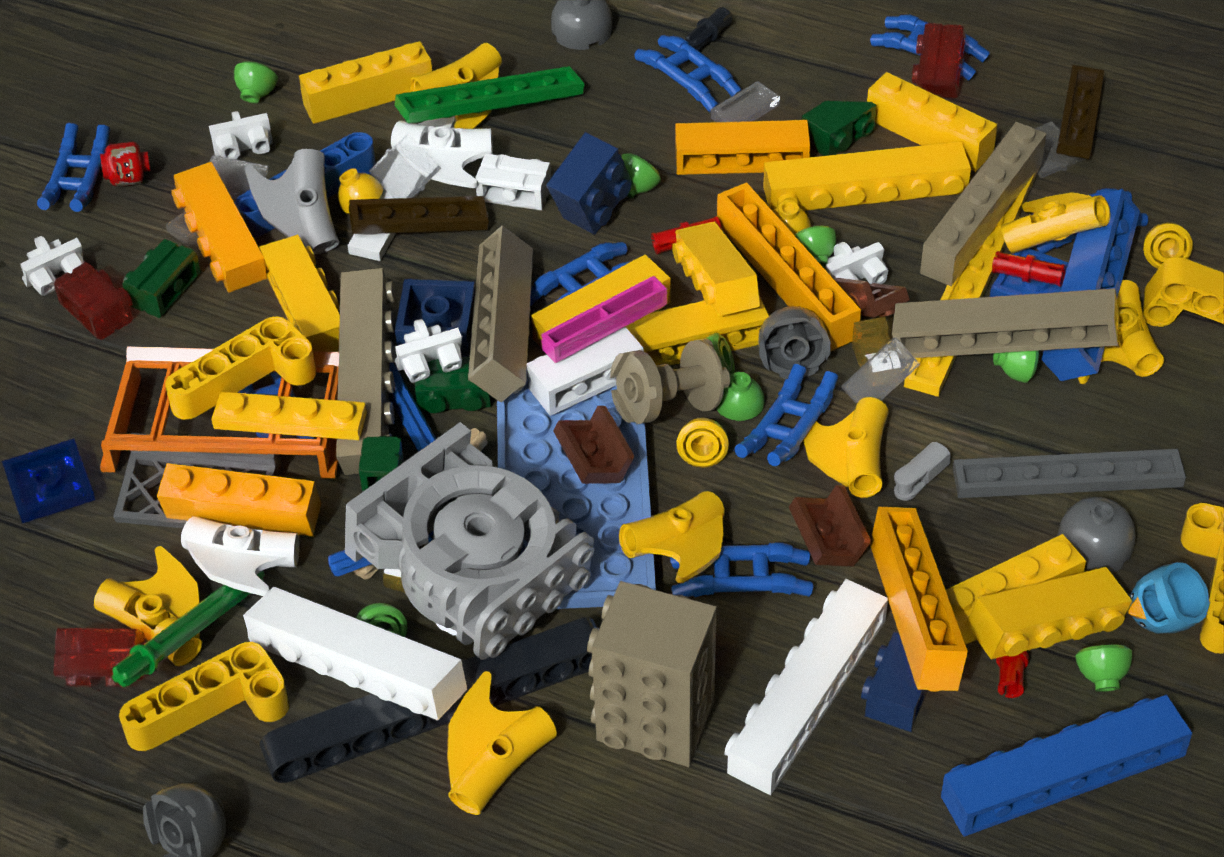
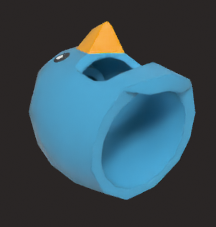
[1128,562,1210,634]

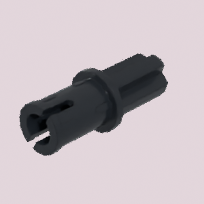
[685,7,732,50]

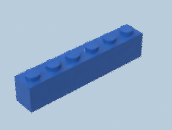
[1042,189,1140,381]
[941,695,1192,837]

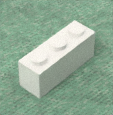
[527,327,644,416]

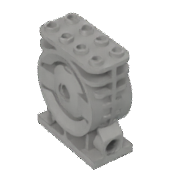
[345,422,594,660]

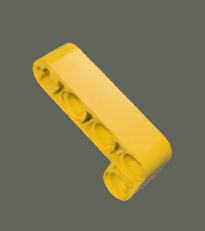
[1143,257,1224,327]
[165,316,316,420]
[1180,503,1224,654]
[119,642,289,751]

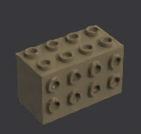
[587,581,716,767]

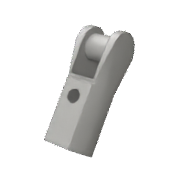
[894,442,950,501]

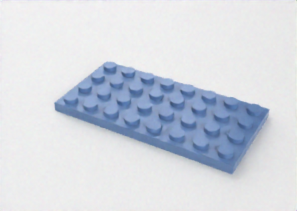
[497,369,656,609]

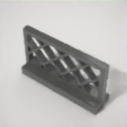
[113,433,283,530]

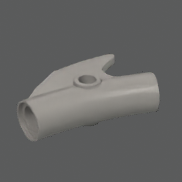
[245,149,339,254]

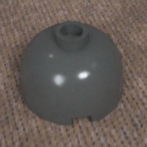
[551,0,613,50]
[758,306,831,379]
[1057,497,1135,573]
[143,783,226,857]

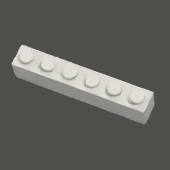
[725,579,888,795]
[243,587,467,720]

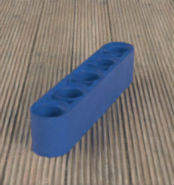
[234,132,376,238]

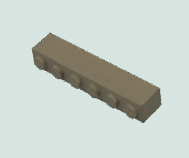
[920,122,1047,286]
[468,225,533,402]
[336,268,396,475]
[892,288,1119,359]

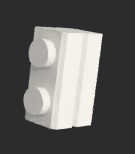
[476,153,551,211]

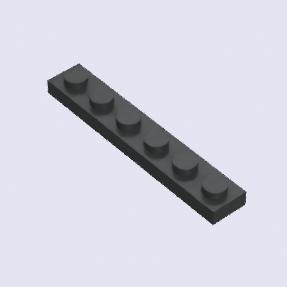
[953,449,1186,498]

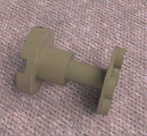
[610,339,730,425]

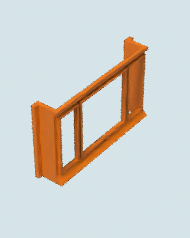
[100,347,339,478]

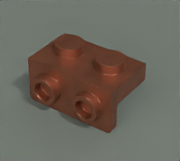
[835,278,910,317]
[553,406,634,484]
[789,485,870,567]

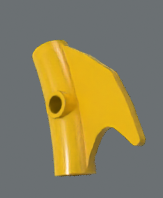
[410,43,502,129]
[1001,192,1110,254]
[1078,280,1164,384]
[803,397,888,498]
[619,491,724,583]
[94,546,202,666]
[447,671,557,815]

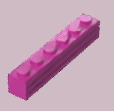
[541,276,667,363]

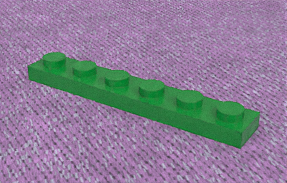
[394,66,584,124]

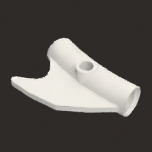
[391,121,493,188]
[181,516,299,596]

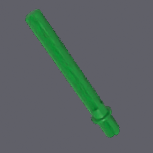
[112,570,265,687]

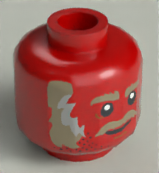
[100,141,150,187]

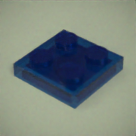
[2,438,95,524]

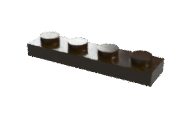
[1056,65,1105,159]
[349,196,489,234]

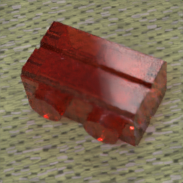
[912,23,966,98]
[53,262,133,340]
[53,628,145,688]

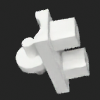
[209,111,273,162]
[21,236,86,296]
[825,242,888,284]
[395,319,462,383]

